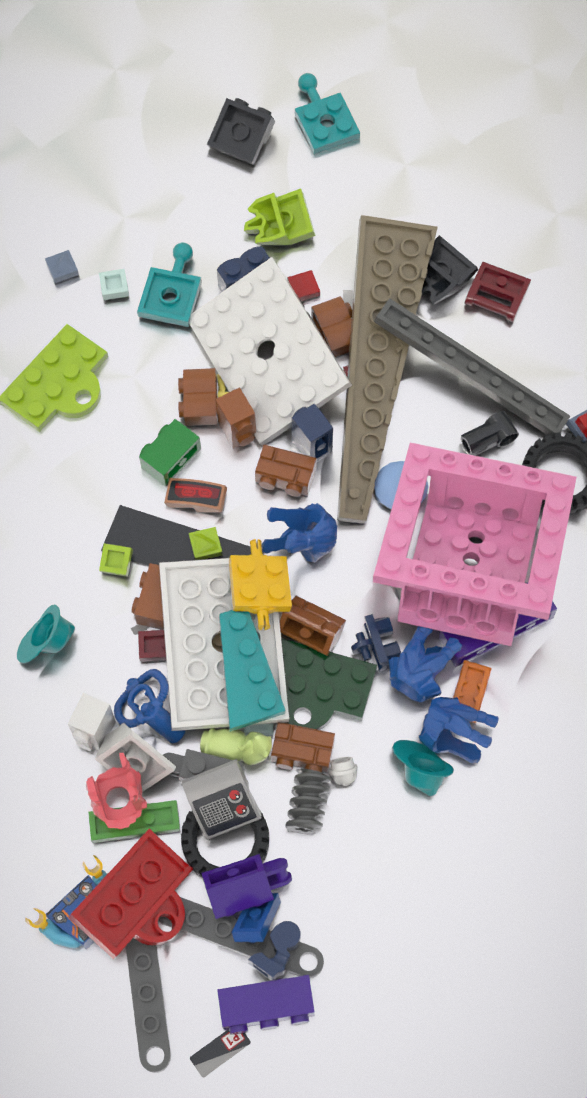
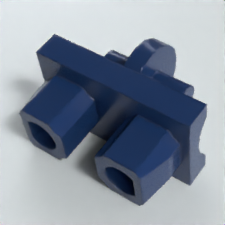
[351,614,401,672]

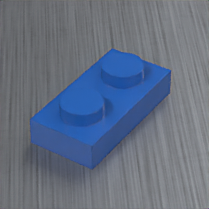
[232,893,281,943]

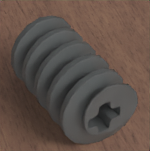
[285,769,331,835]

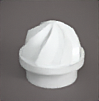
[329,757,358,786]

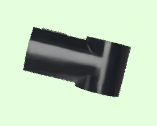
[460,411,519,456]

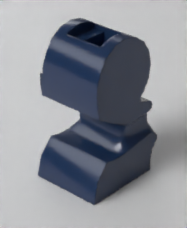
[248,921,301,981]

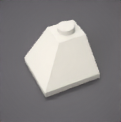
[95,723,176,792]

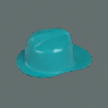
[17,604,75,663]
[392,740,454,796]

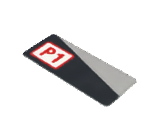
[190,1030,251,1078]

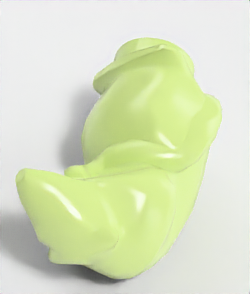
[200,728,272,765]

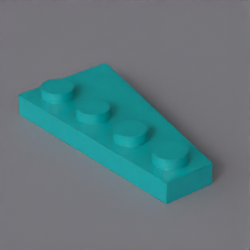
[219,610,286,732]

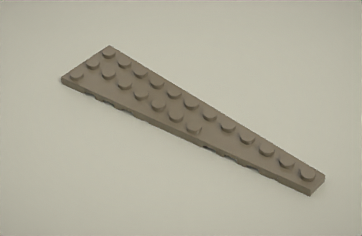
[337,215,438,524]

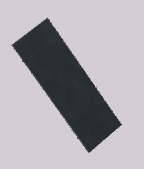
[101,505,264,567]

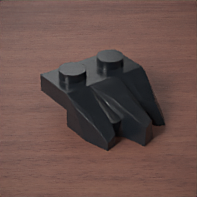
[421,235,478,305]

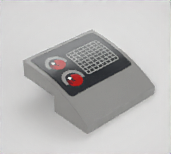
[182,759,261,840]

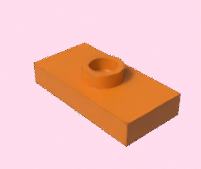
[453,660,492,724]

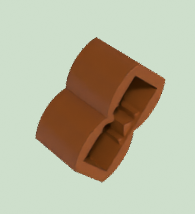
[311,296,352,357]
[178,368,218,426]

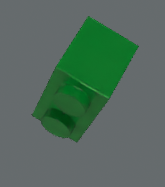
[139,419,201,487]

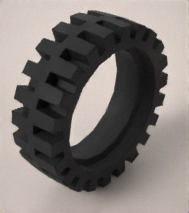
[522,432,587,515]
[181,811,269,878]

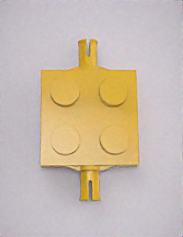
[229,539,292,630]

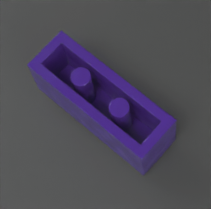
[217,975,315,1035]

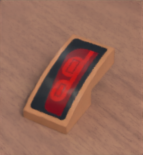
[164,478,227,512]

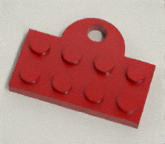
[68,828,193,959]

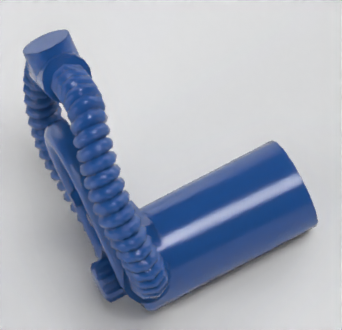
[113,669,185,744]

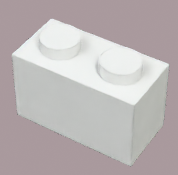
[68,693,116,751]

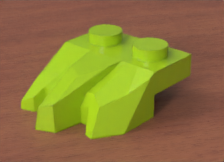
[244,188,316,245]

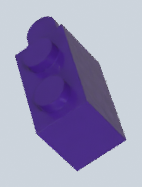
[202,854,292,919]

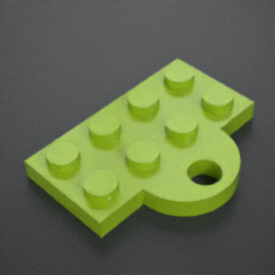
[0,324,109,432]

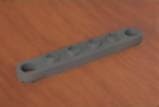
[158,897,324,978]
[126,938,171,1073]

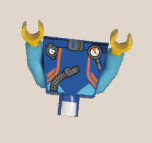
[25,855,107,949]

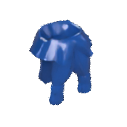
[262,503,338,562]
[388,626,462,703]
[418,697,499,764]

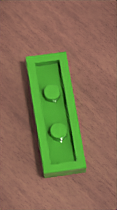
[88,800,180,843]

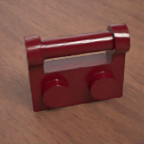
[464,261,531,322]

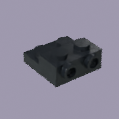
[206,98,276,165]

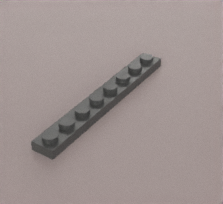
[374,298,570,437]

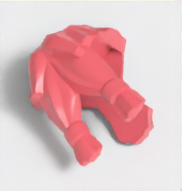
[86,753,147,829]

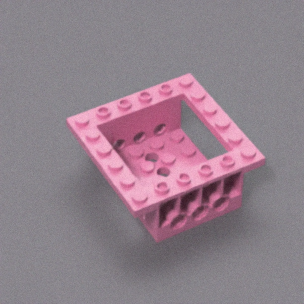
[373,443,577,646]

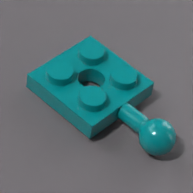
[294,73,360,154]
[137,242,202,327]

